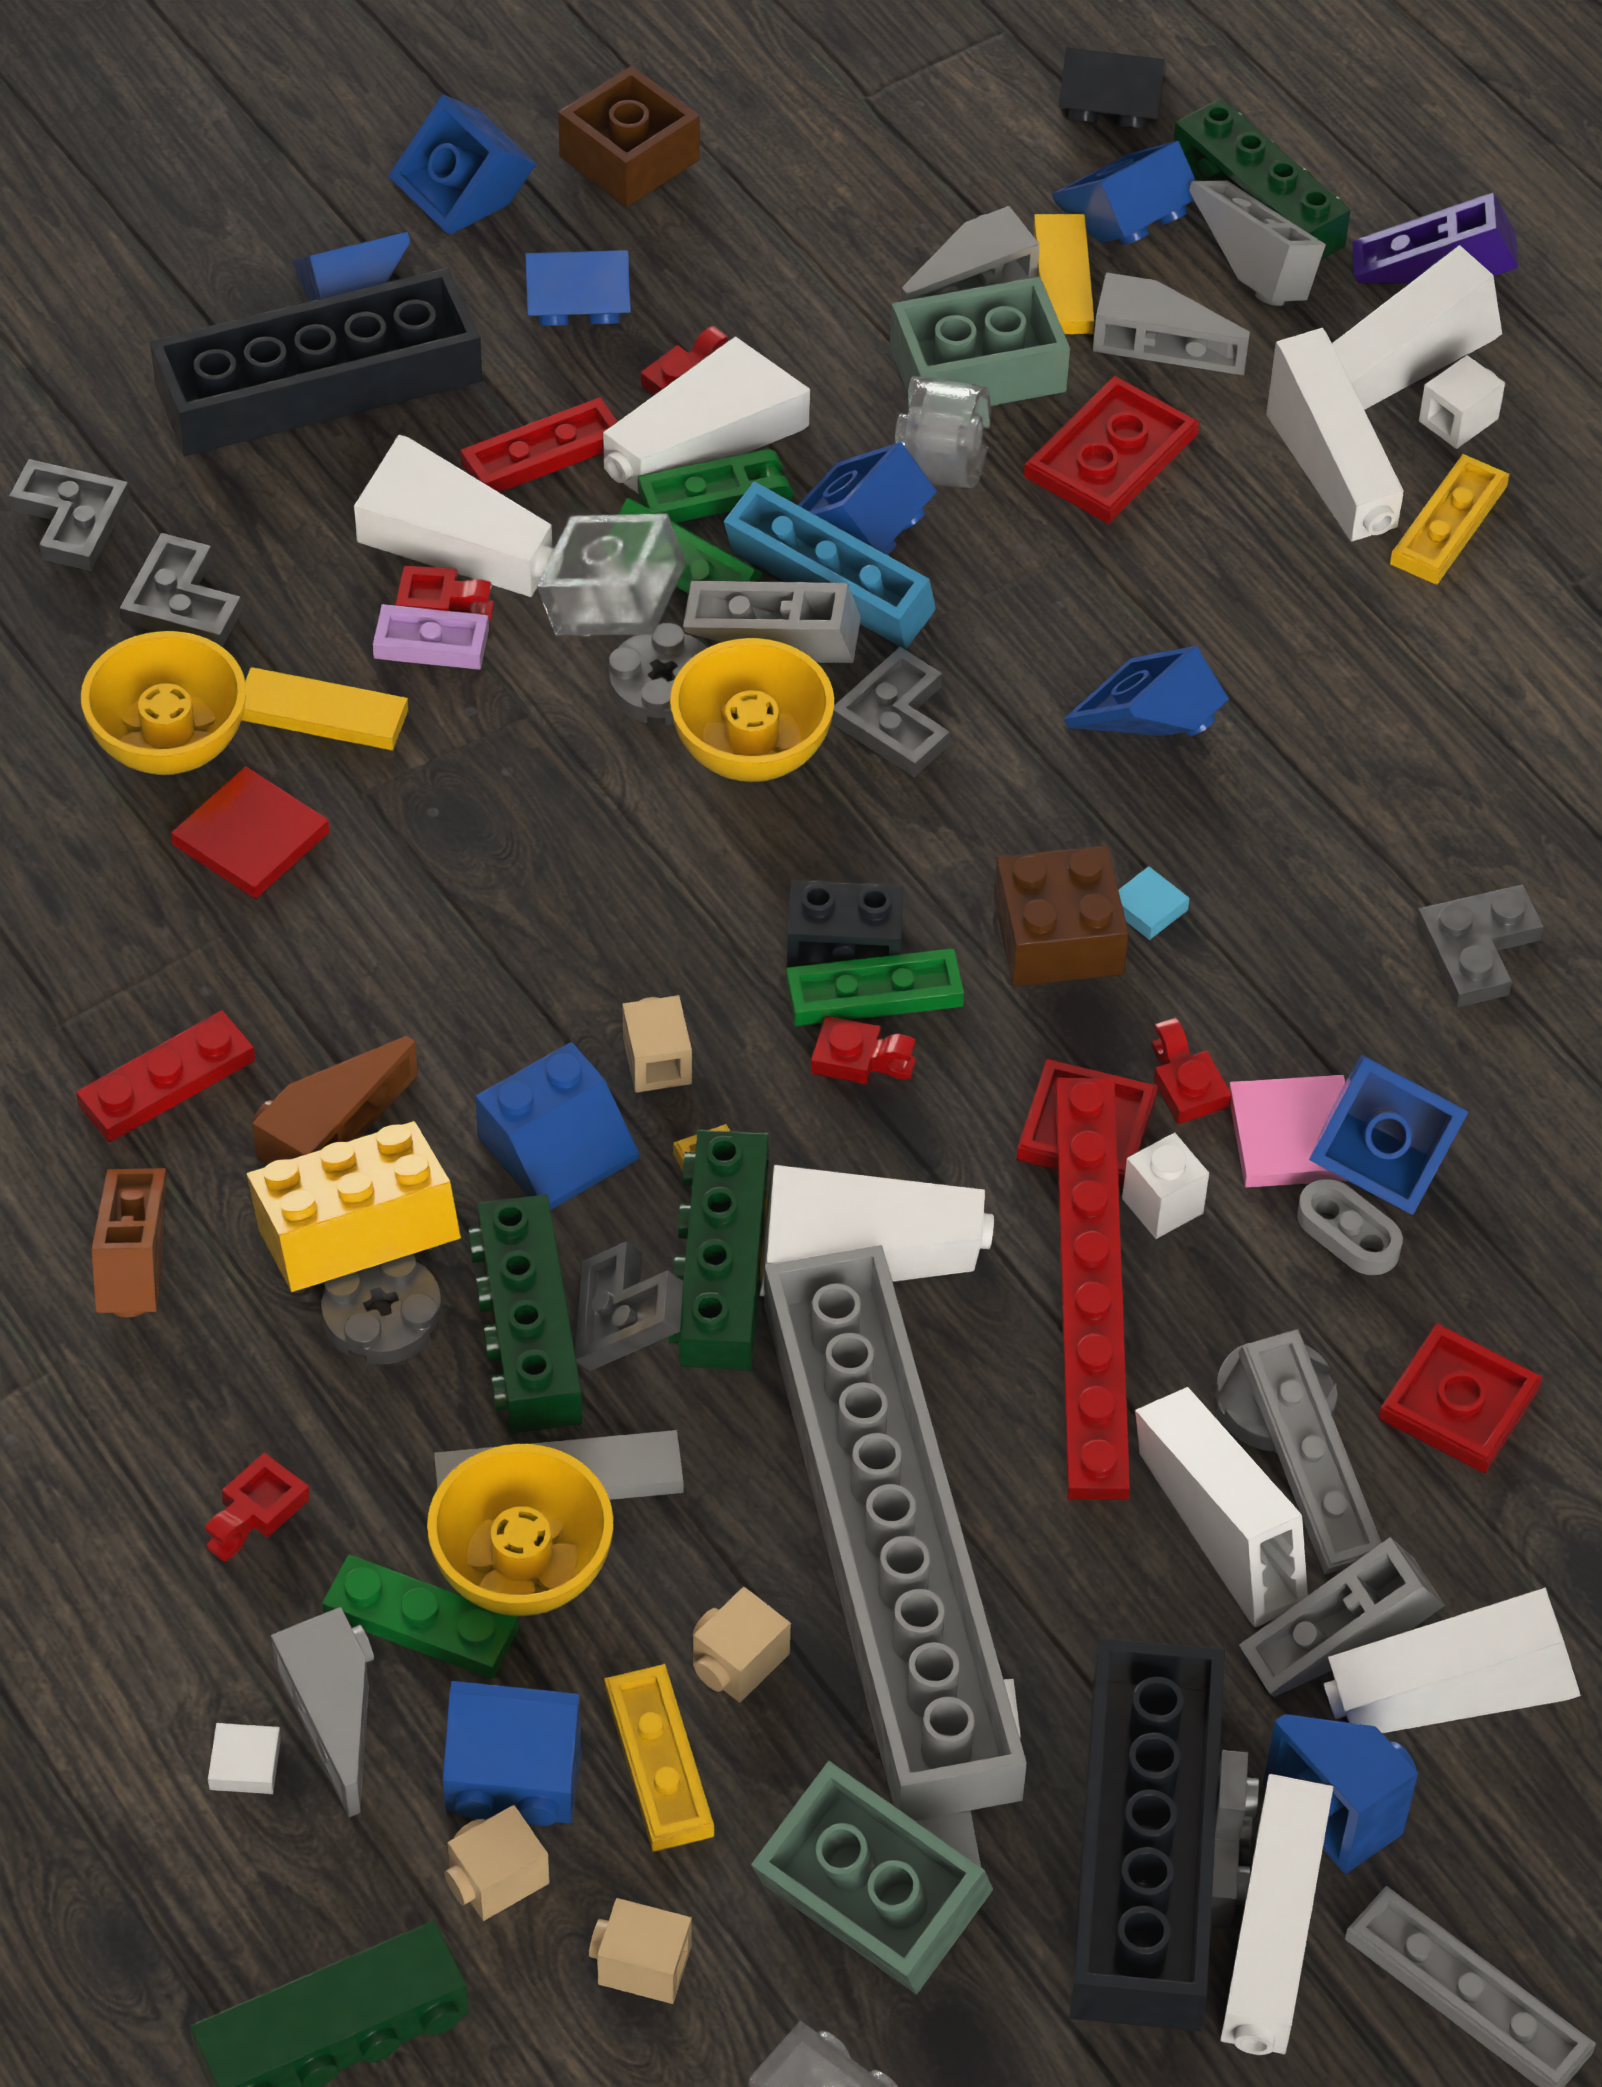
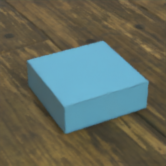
[1118,866,1189,940]

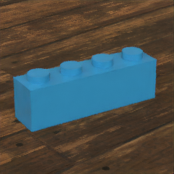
[723,481,936,650]

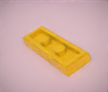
[1034,214,1094,334]
[1390,454,1509,585]
[241,667,408,751]
[604,1664,714,1852]

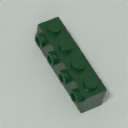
[1173,98,1351,260]
[668,1130,770,1370]
[468,1194,582,1434]
[190,1920,469,2087]

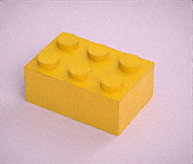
[247,1121,461,1292]

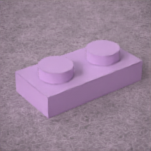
[373,604,489,670]

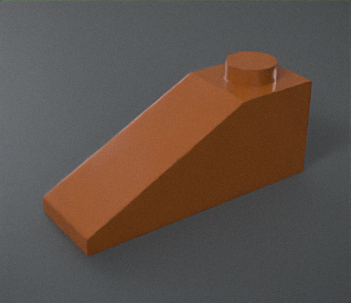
[252,1036,418,1164]
[92,1168,167,1317]

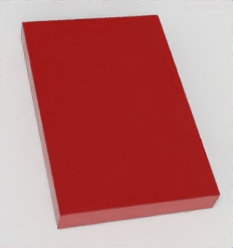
[1024,376,1199,524]

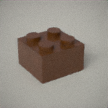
[558,66,700,207]
[994,845,1129,987]

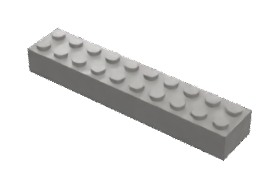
[764,1245,1027,1821]

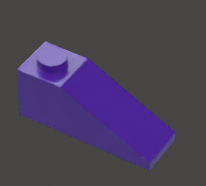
[1352,192,1519,283]

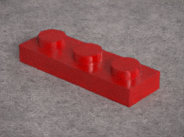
[460,397,618,493]
[76,1010,255,1143]

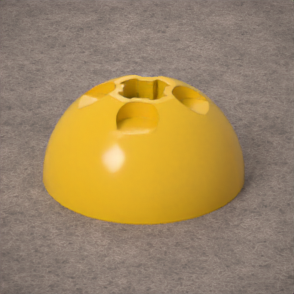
[81,631,246,775]
[670,638,834,782]
[427,1444,613,1616]

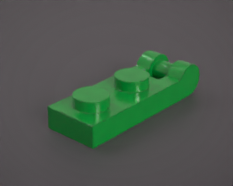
[638,449,794,523]

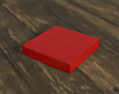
[171,766,330,899]
[1016,1059,1158,1186]
[1378,1323,1543,1474]

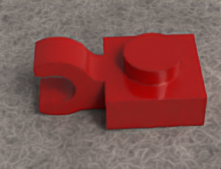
[641,326,728,395]
[395,566,494,622]
[811,1016,916,1084]
[1151,1017,1232,1125]
[205,1452,310,1562]

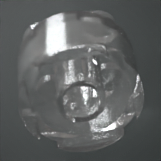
[895,376,991,489]

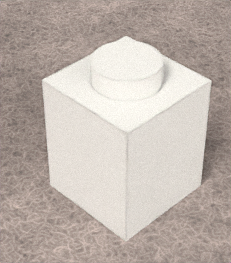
[1419,355,1505,449]
[1122,1133,1209,1239]

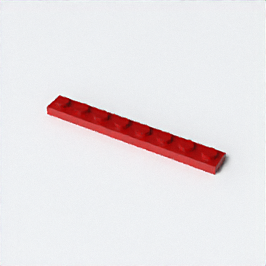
[1055,1078,1130,1500]

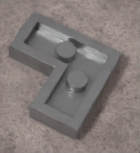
[9,459,130,571]
[120,533,242,647]
[831,647,950,777]
[1416,884,1544,1008]
[575,1241,683,1371]
[1211,1750,1259,1929]

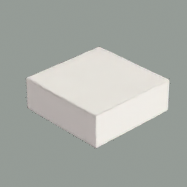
[208,1723,281,1794]

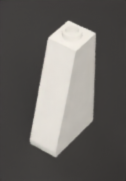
[1332,245,1502,410]
[1266,328,1404,542]
[603,336,810,494]
[354,435,558,597]
[760,1165,994,1296]
[1135,1387,1308,1628]
[1324,1588,1581,1733]
[1221,1774,1333,2055]

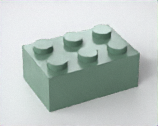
[890,277,1070,419]
[751,1760,993,1995]

